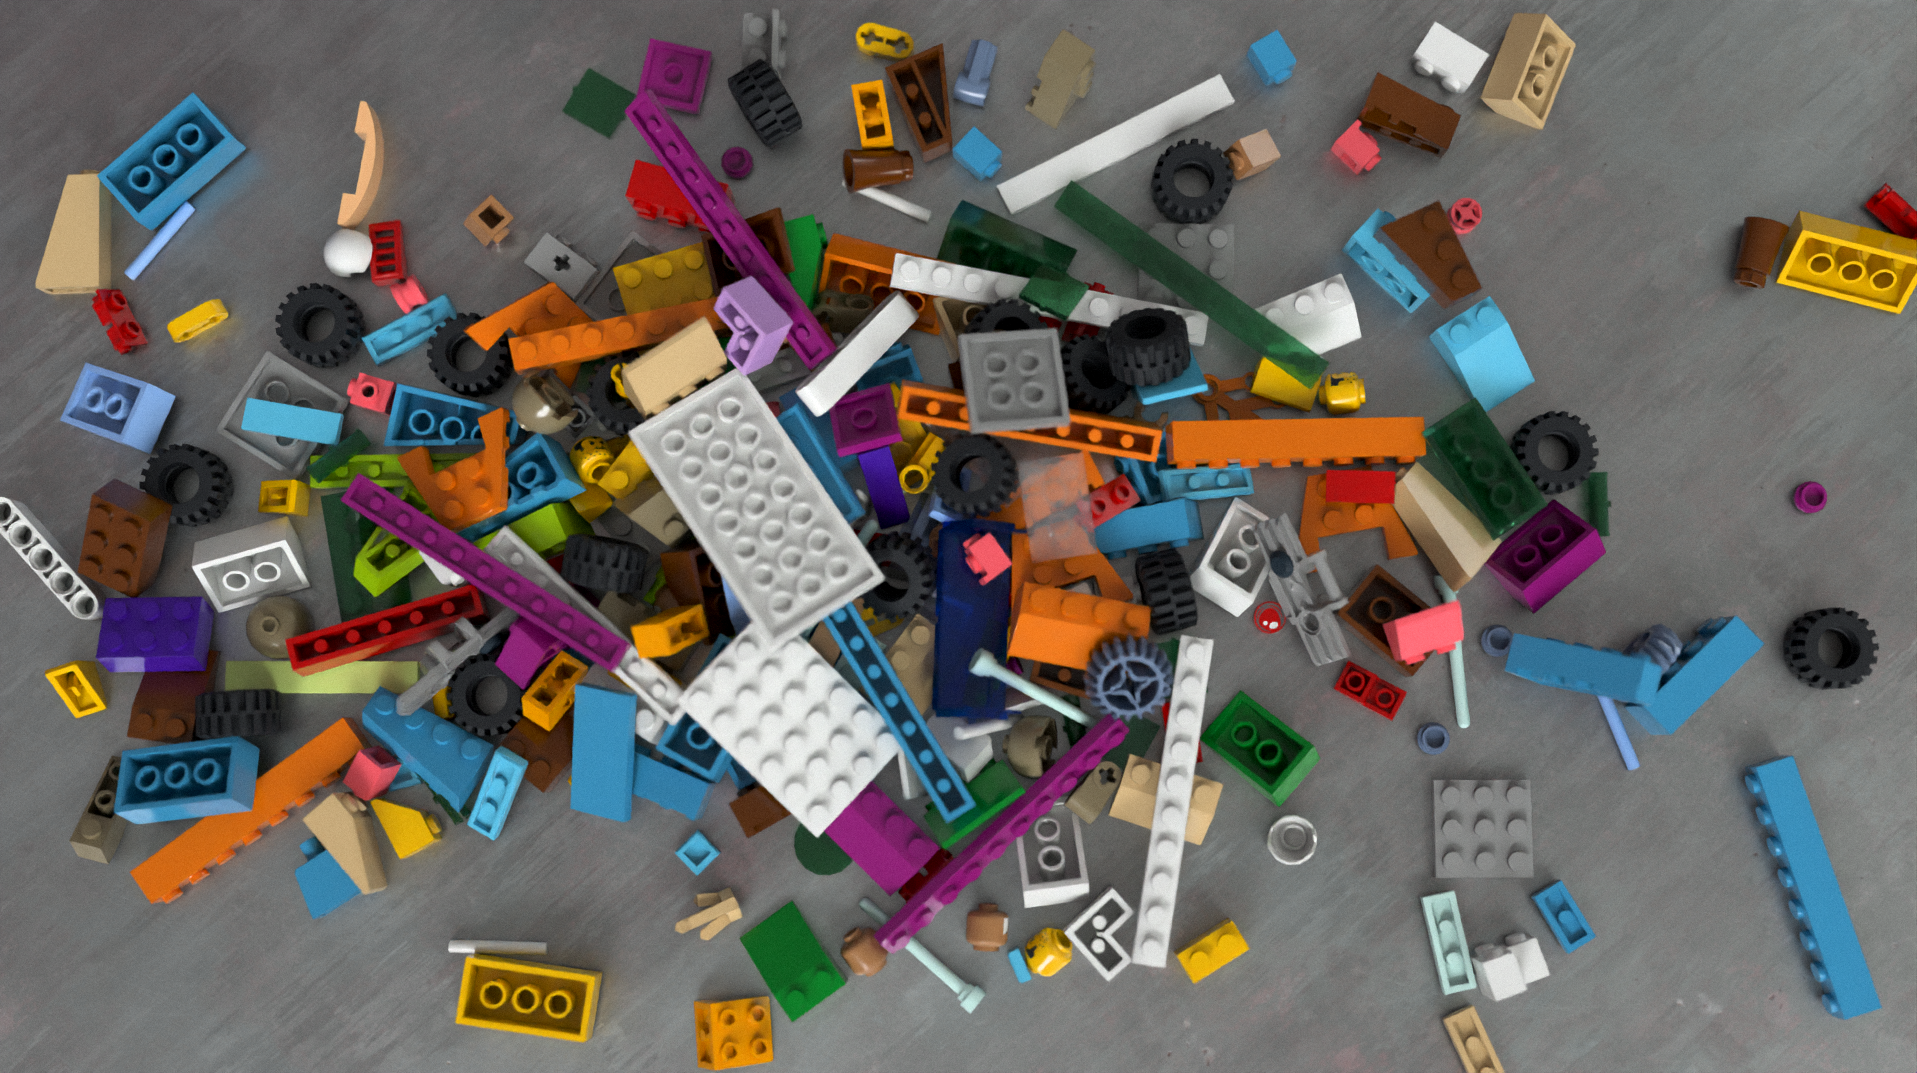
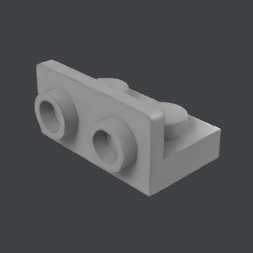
[742,8,787,78]

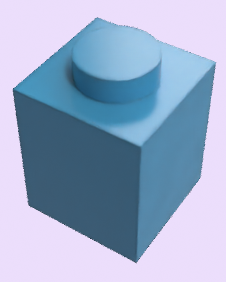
[1247,30,1297,86]
[953,126,1002,182]

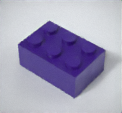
[96,596,214,672]

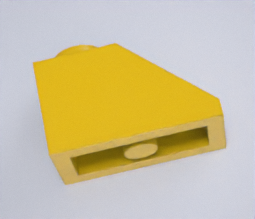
[370,798,442,859]

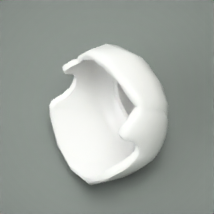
[323,229,372,278]
[1267,815,1317,865]

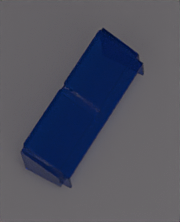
[932,518,1027,720]

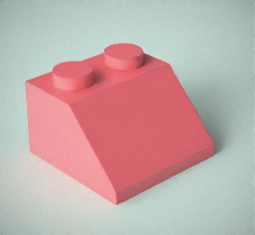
[1382,600,1464,665]

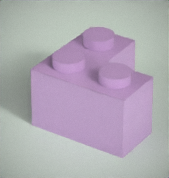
[713,275,793,376]

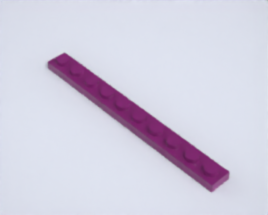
[624,90,837,370]
[340,473,631,673]
[873,712,1130,954]

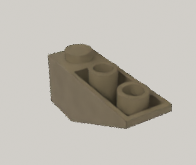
[69,756,127,864]

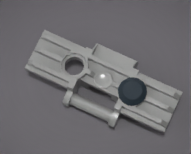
[1252,513,1351,666]
[397,607,520,716]

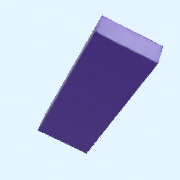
[857,445,910,530]

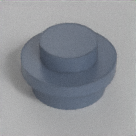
[1481,625,1513,657]
[1417,722,1450,755]

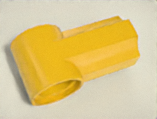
[900,432,946,495]

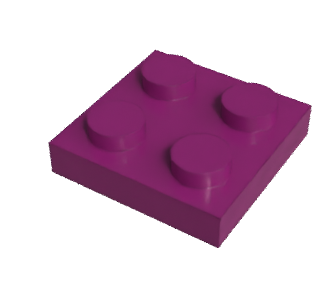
[636,38,713,115]
[829,383,903,457]

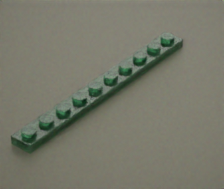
[1054,180,1330,389]

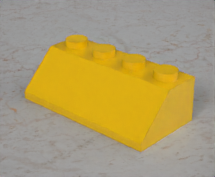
[1776,210,1917,314]

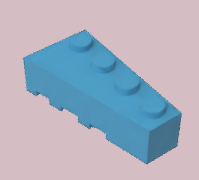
[455,433,587,542]
[1504,633,1662,706]

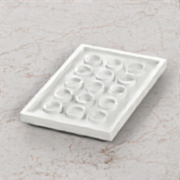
[675,620,901,838]

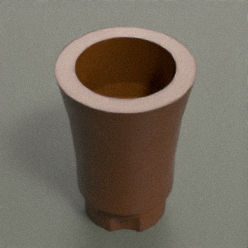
[843,149,914,193]
[1733,216,1790,289]

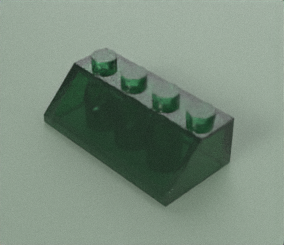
[936,200,1077,285]
[1421,397,1548,541]
[320,488,413,623]

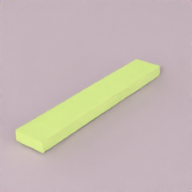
[225,661,420,694]

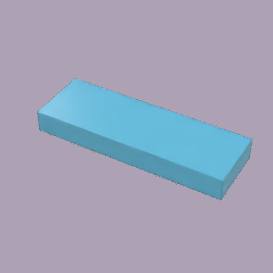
[362,293,458,367]
[241,398,344,446]
[1158,463,1255,503]
[467,745,529,841]

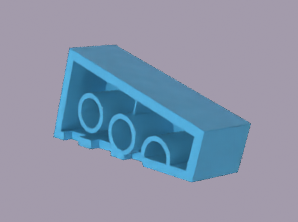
[384,383,527,446]
[362,686,494,813]

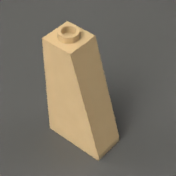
[36,170,112,294]
[1392,462,1502,593]

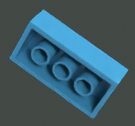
[97,92,246,231]
[1624,615,1764,735]
[655,633,734,783]
[114,736,260,825]

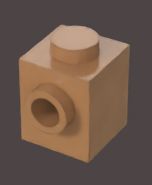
[1223,129,1281,181]
[463,194,514,247]

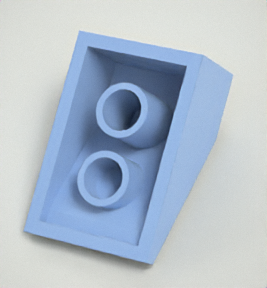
[60,363,176,454]

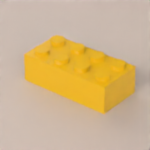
[455,953,602,1043]

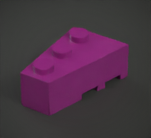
[495,584,601,690]

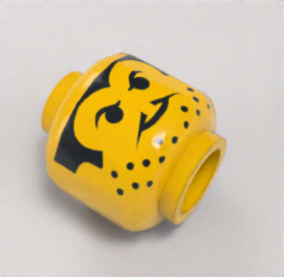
[1319,371,1366,415]
[570,436,616,483]
[1024,927,1073,977]

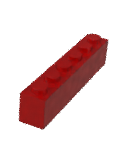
[285,584,491,677]

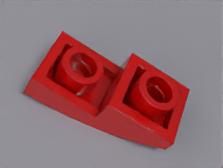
[1326,470,1396,504]
[1334,661,1407,722]

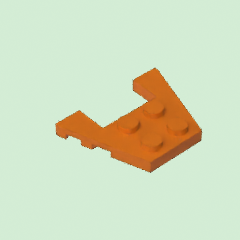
[463,282,593,389]
[397,407,510,533]
[1298,466,1418,574]
[1011,516,1134,620]

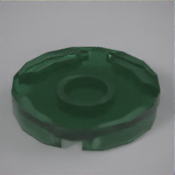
[794,823,853,875]

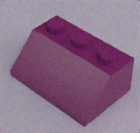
[1484,499,1606,614]
[824,780,940,896]

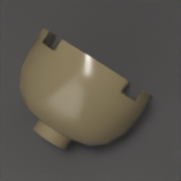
[511,370,578,434]
[246,595,314,659]
[1002,715,1058,780]

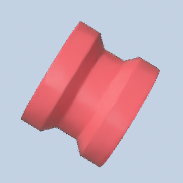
[1446,198,1482,234]
[390,274,429,314]

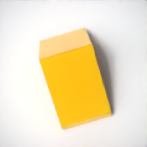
[258,480,311,517]
[45,660,107,719]

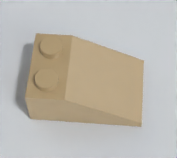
[302,792,387,895]

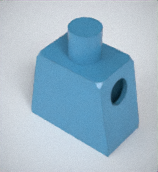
[295,836,362,920]

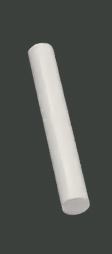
[842,179,933,223]
[953,713,1024,740]
[449,939,548,955]

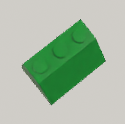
[923,758,1025,849]

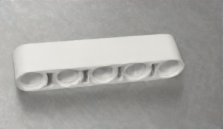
[795,290,919,417]
[0,497,108,621]

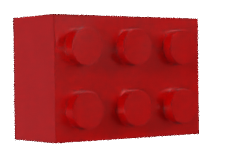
[625,159,735,234]

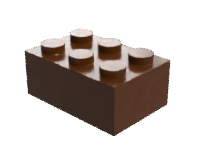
[78,479,172,598]
[1333,564,1435,677]

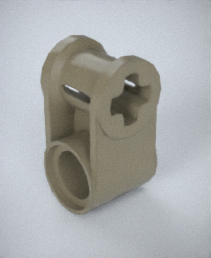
[812,290,874,334]
[1064,761,1122,825]

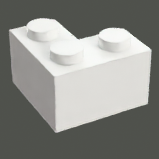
[1063,885,1135,982]
[1470,932,1550,1001]

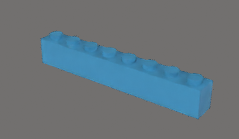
[823,601,976,823]
[1745,755,1882,1020]

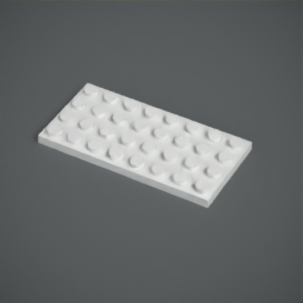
[628,368,884,651]

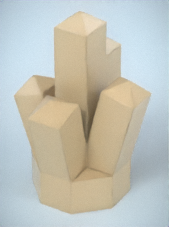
[675,887,743,940]

